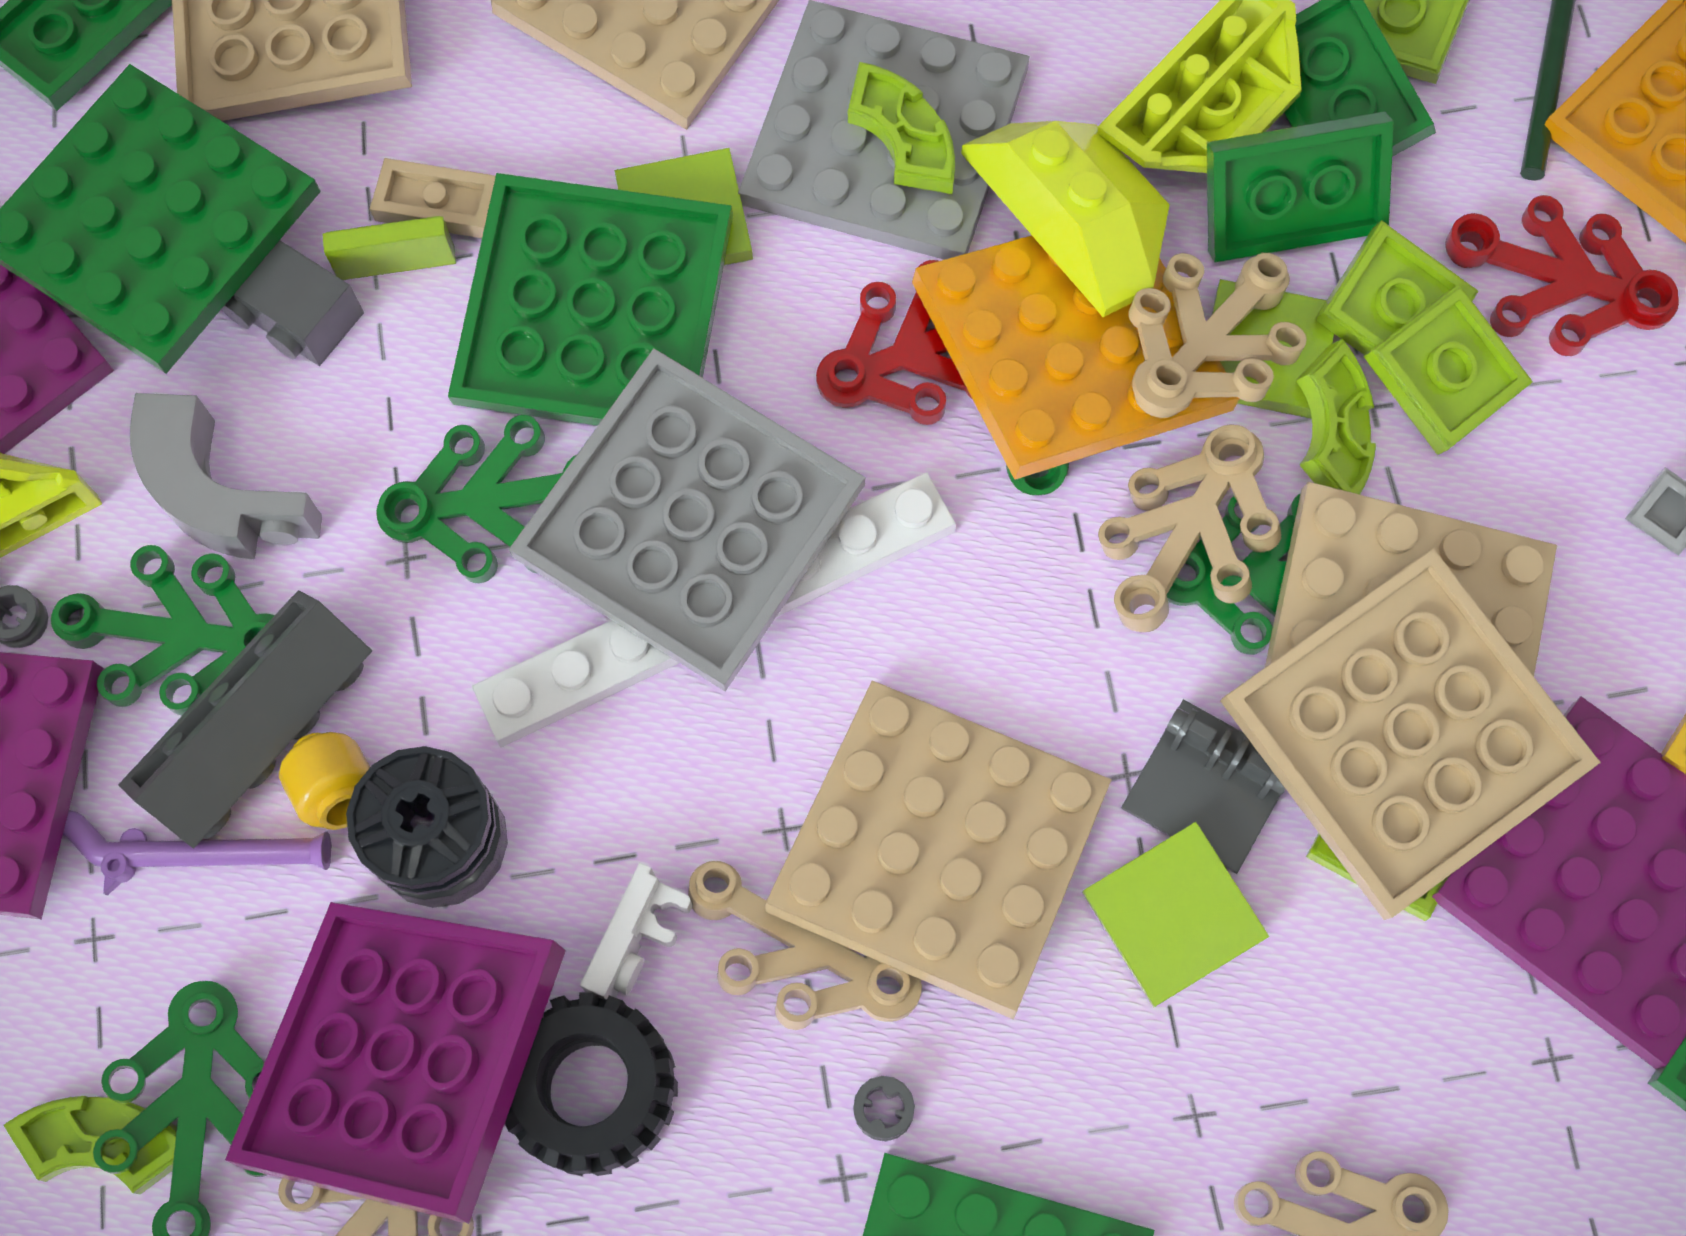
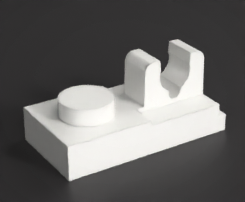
[579,862,693,999]

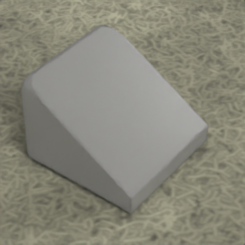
[1625,467,1686,556]

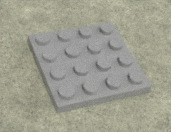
[738,0,1030,260]
[509,348,866,692]

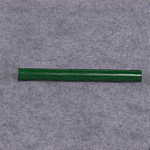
[1520,0,1576,181]

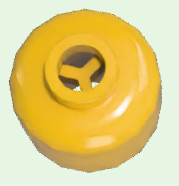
[279,732,370,830]

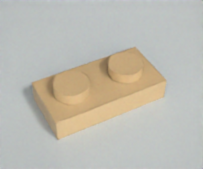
[370,158,496,238]

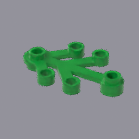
[376,415,576,584]
[1167,493,1301,655]
[51,545,275,716]
[93,981,267,1236]

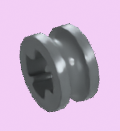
[0,585,49,648]
[853,1076,915,1142]

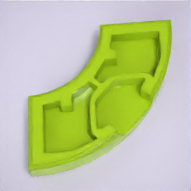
[848,62,955,194]
[1296,338,1376,495]
[3,1096,177,1195]

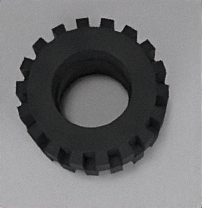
[505,992,678,1176]

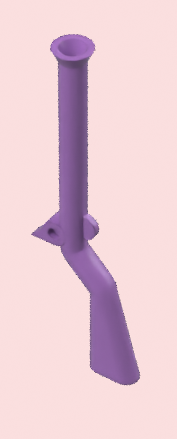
[63,810,332,896]

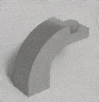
[130,393,322,559]

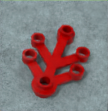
[1445,195,1679,356]
[816,260,972,425]

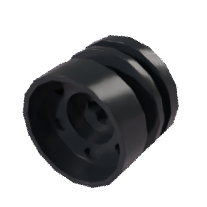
[346,746,508,908]

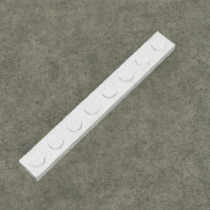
[471,472,956,748]

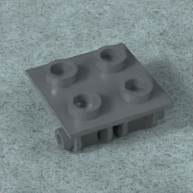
[1121,699,1286,874]

